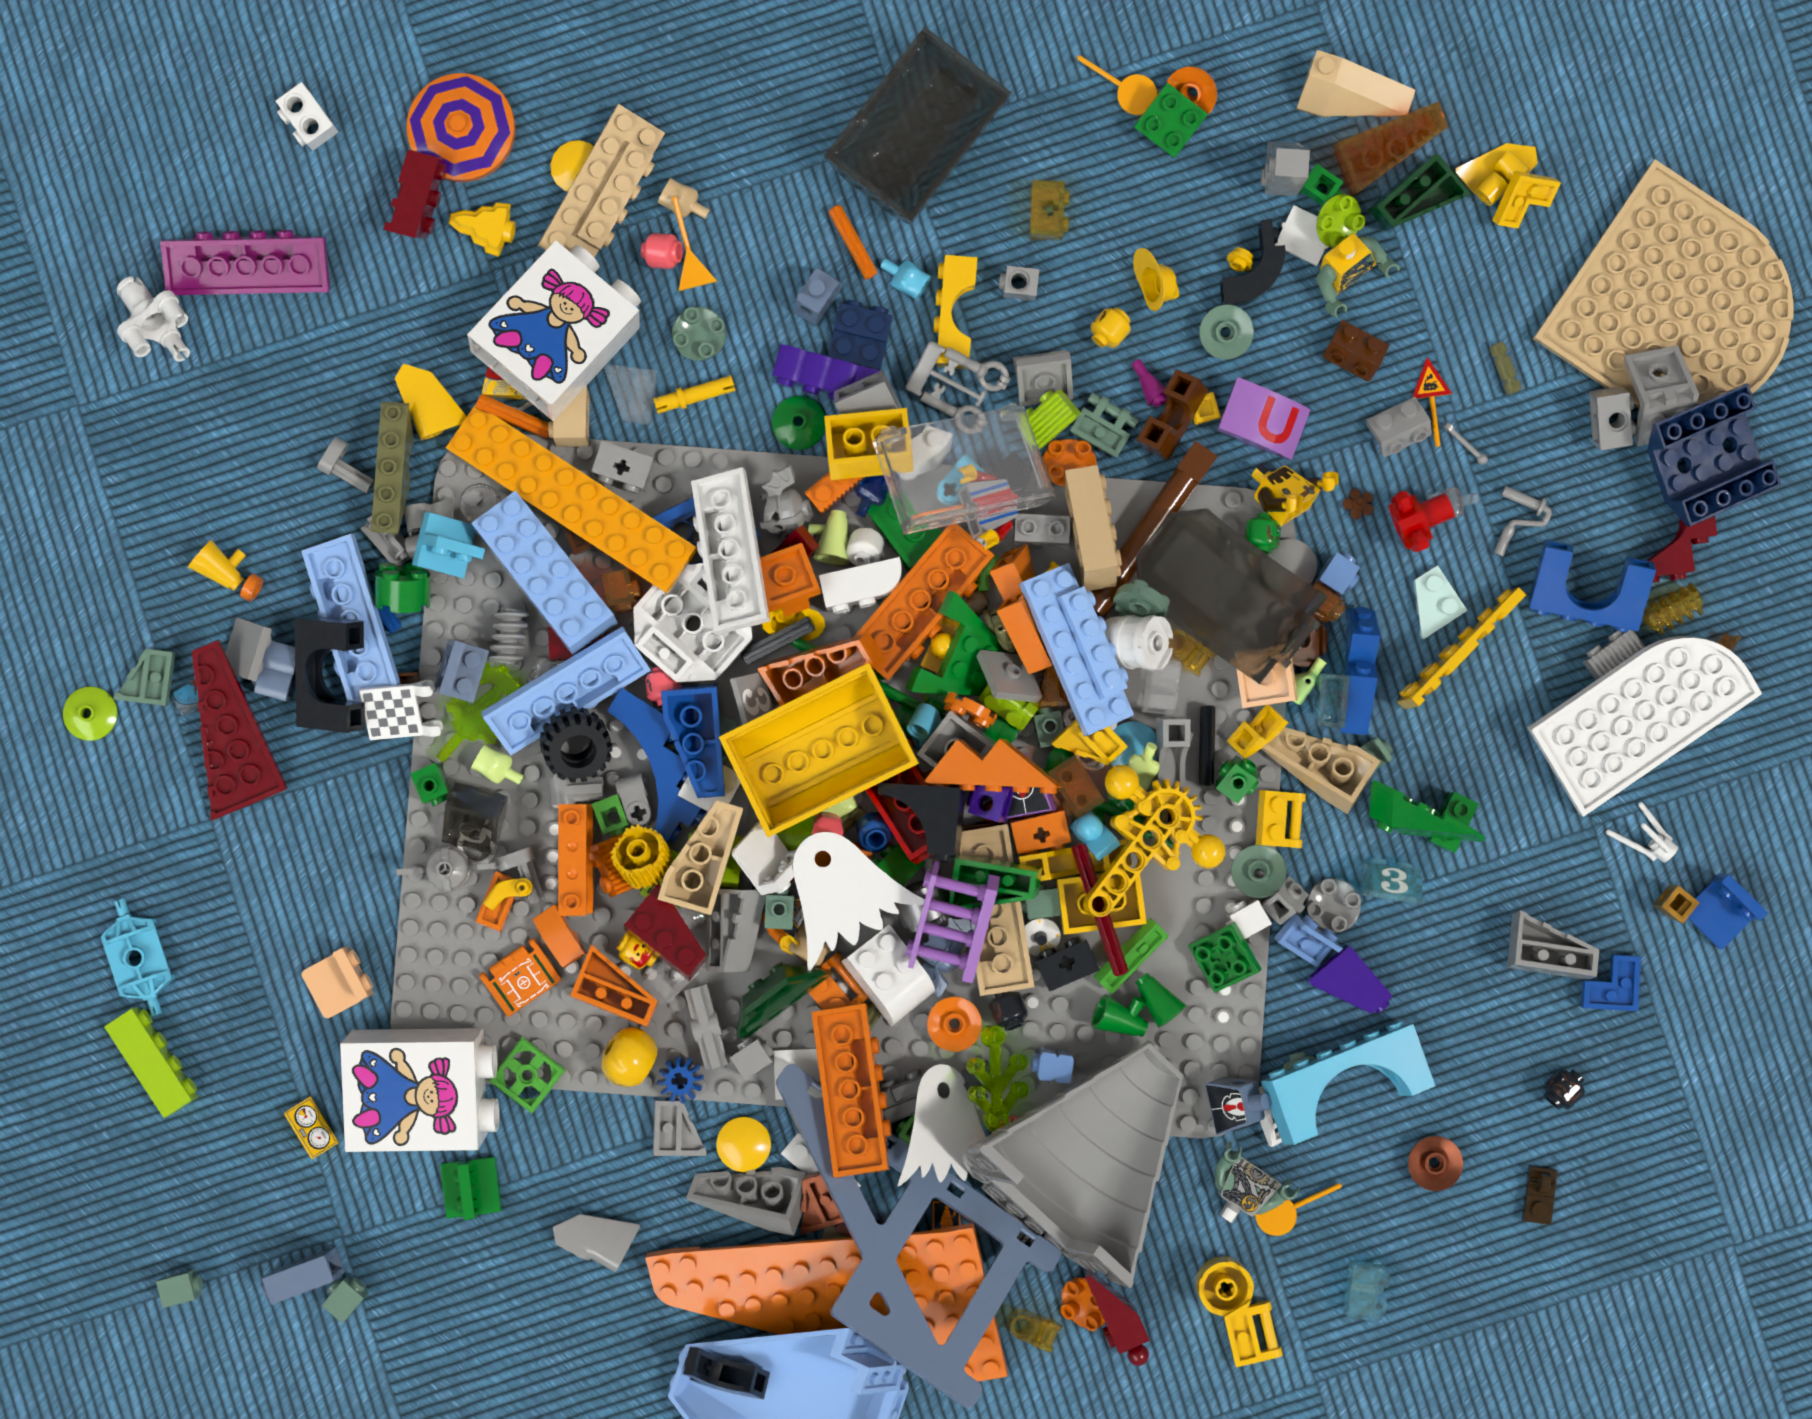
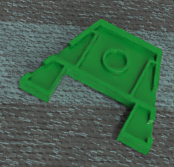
[905,590,1003,696]

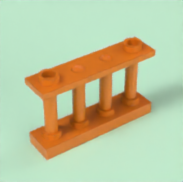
[558,804,594,916]

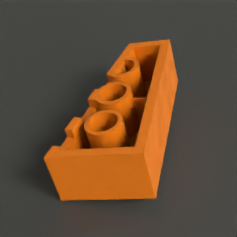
[757,633,883,706]

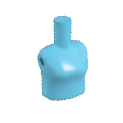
[880,258,932,300]

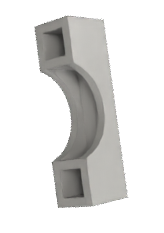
[1156,716,1191,824]

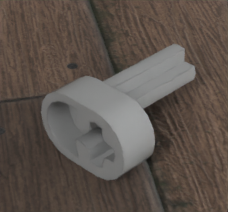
[317,437,375,494]
[495,846,545,904]

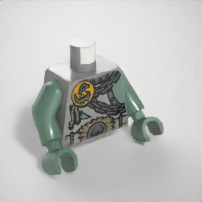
[1215,1142,1300,1223]

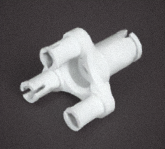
[117,276,190,362]

